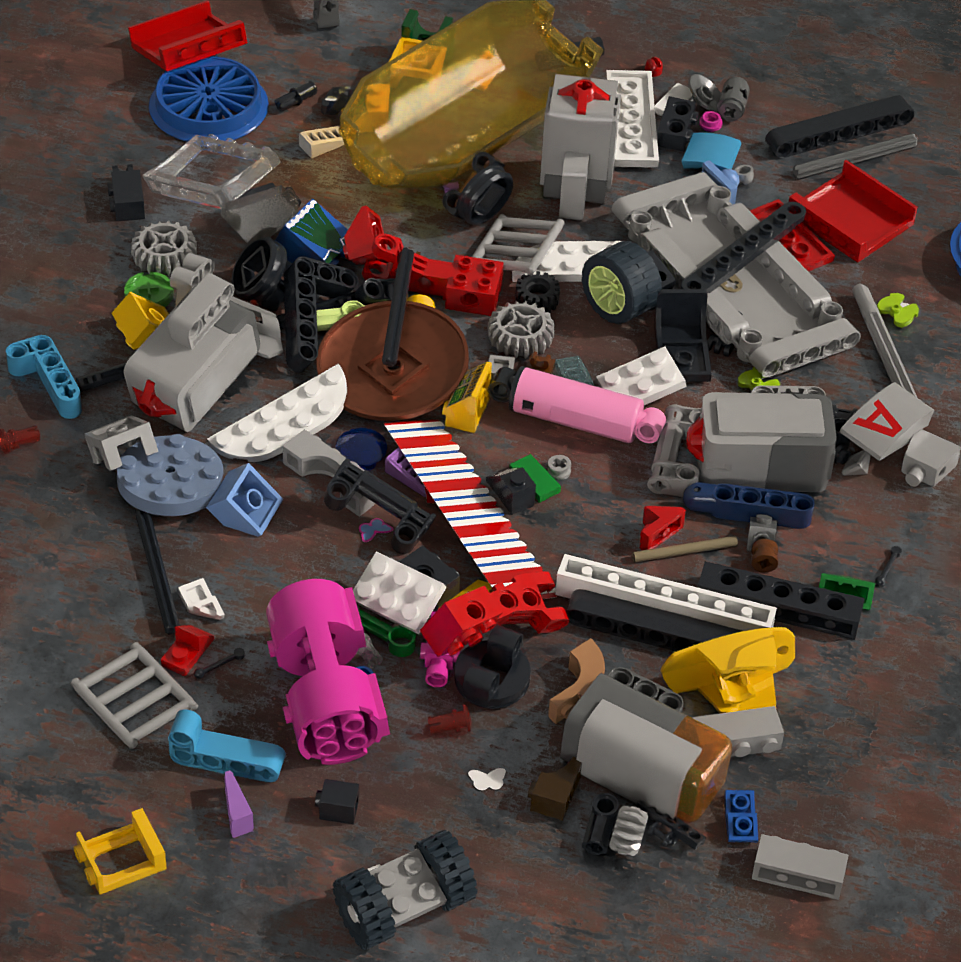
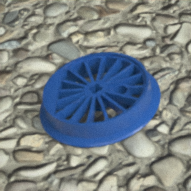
[149,56,269,144]

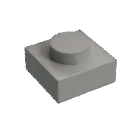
[489,355,515,380]

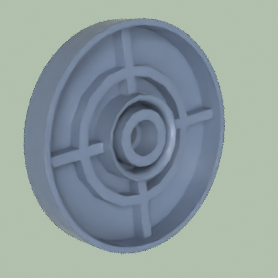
[117,434,223,516]

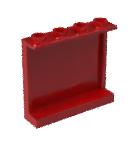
[128,0,248,72]
[789,160,918,263]

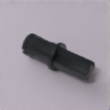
[275,81,317,111]

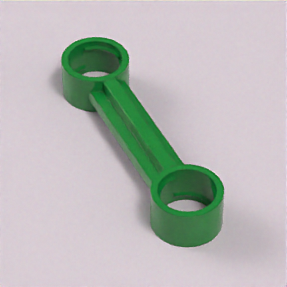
[357,607,416,657]

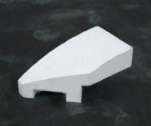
[178,578,225,620]

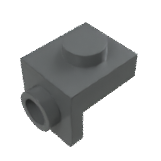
[747,514,777,551]

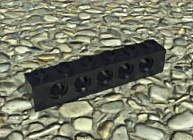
[697,561,865,640]

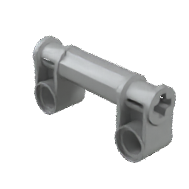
[647,404,701,497]

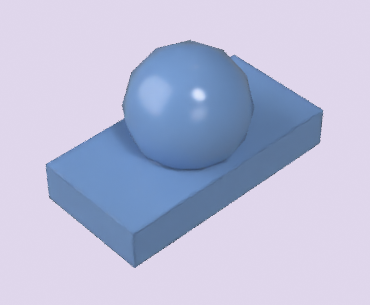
[702,160,740,204]

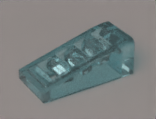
[555,356,593,385]

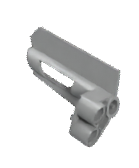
[170,253,283,359]

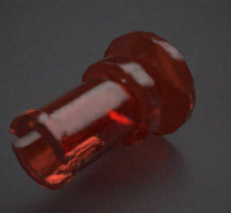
[0,425,40,454]
[427,704,472,735]

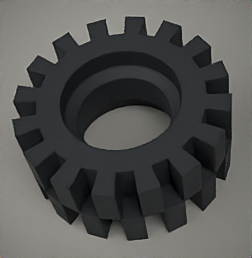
[515,271,560,313]

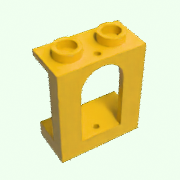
[73,808,167,895]

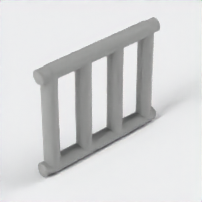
[472,214,564,275]
[70,642,198,749]

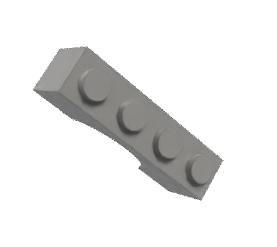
[283,429,375,517]

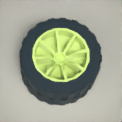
[582,241,662,324]

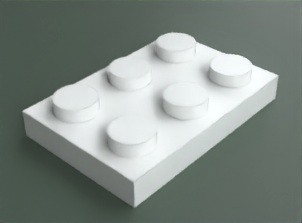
[596,347,687,405]
[353,551,447,634]

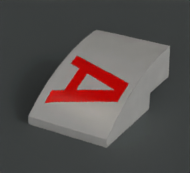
[840,382,934,461]

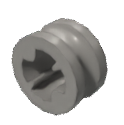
[548,455,571,480]

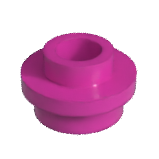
[699,111,722,132]

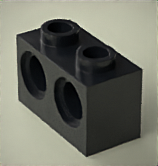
[657,96,699,152]

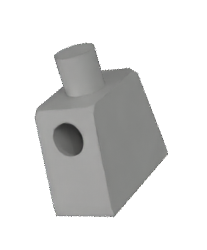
[901,429,961,487]

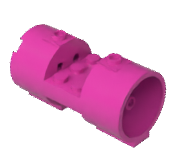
[266,579,390,765]

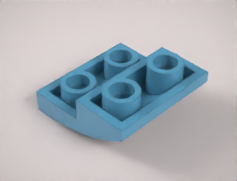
[681,133,741,171]

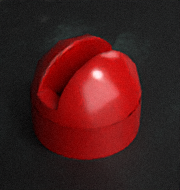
[644,57,663,77]

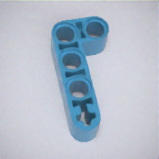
[5,335,82,419]
[168,709,286,782]

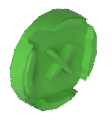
[124,272,174,307]

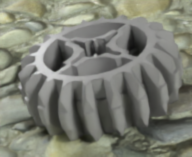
[131,220,197,276]
[487,301,555,359]

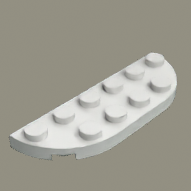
[512,241,621,282]
[207,364,347,462]

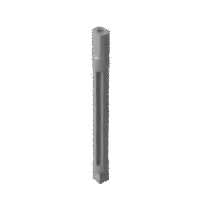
[852,283,917,397]

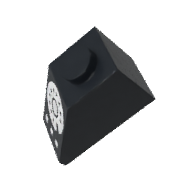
[486,467,536,515]

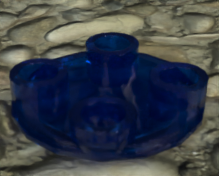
[336,428,388,470]

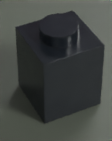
[315,779,359,825]

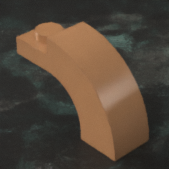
[548,638,605,724]

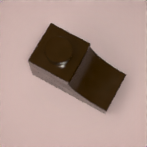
[527,757,582,821]

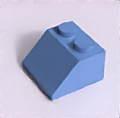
[206,463,283,537]

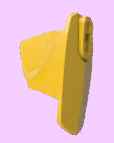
[660,627,795,713]

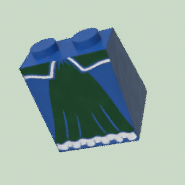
[275,198,348,265]

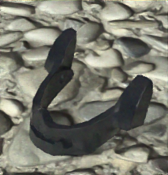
[321,86,368,116]

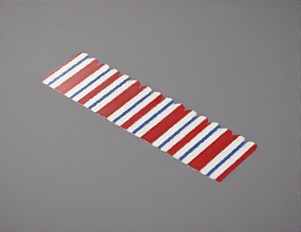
[384,420,558,599]

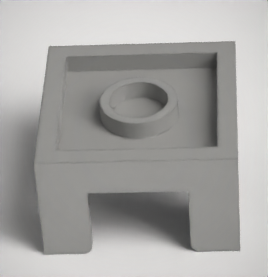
[84,415,159,470]

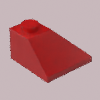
[343,205,388,265]

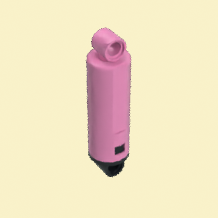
[488,366,666,443]

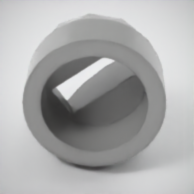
[735,165,754,185]

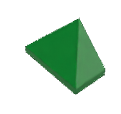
[819,573,875,610]

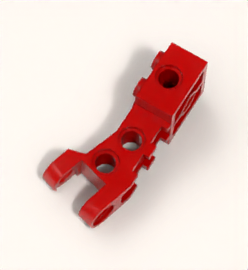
[362,233,504,316]
[420,571,569,657]

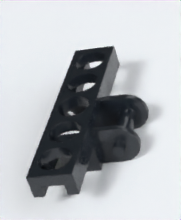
[636,800,706,850]

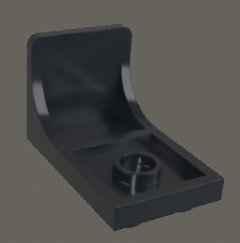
[654,289,712,382]

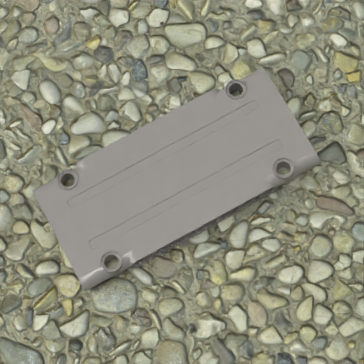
[612,172,861,378]

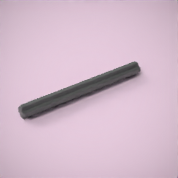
[793,133,918,179]

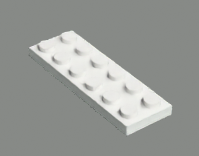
[606,70,659,168]

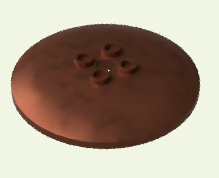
[316,301,469,421]

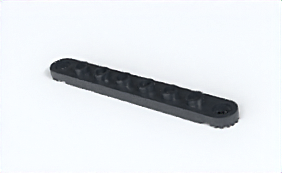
[681,202,806,293]

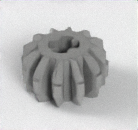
[609,806,648,856]

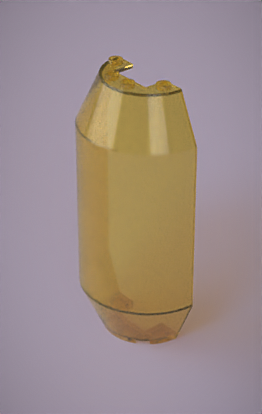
[338,0,604,189]

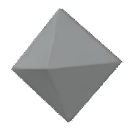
[842,450,871,476]

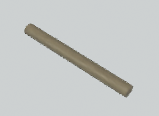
[632,536,738,563]

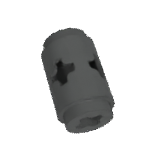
[717,77,750,122]

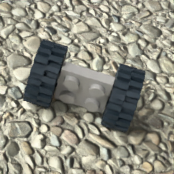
[333,830,478,950]

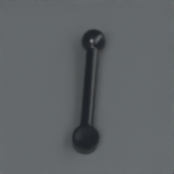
[875,546,902,586]
[194,648,245,679]

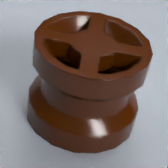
[751,539,778,573]

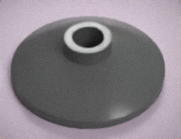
[688,74,721,113]

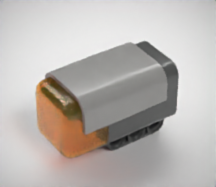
[560,667,733,823]

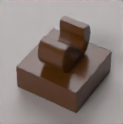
[526,351,555,374]

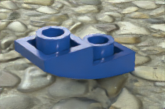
[724,790,758,843]

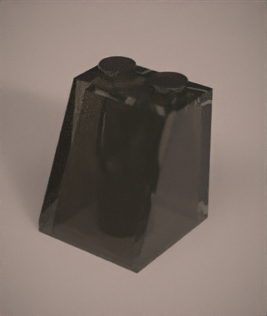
[221,185,299,244]

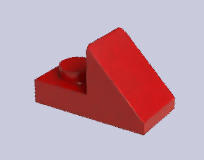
[639,506,686,550]
[161,625,215,677]

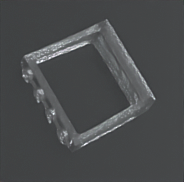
[143,134,281,210]

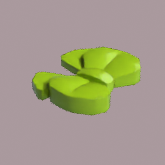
[877,293,919,328]
[737,367,780,390]

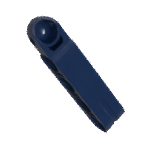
[683,482,815,529]

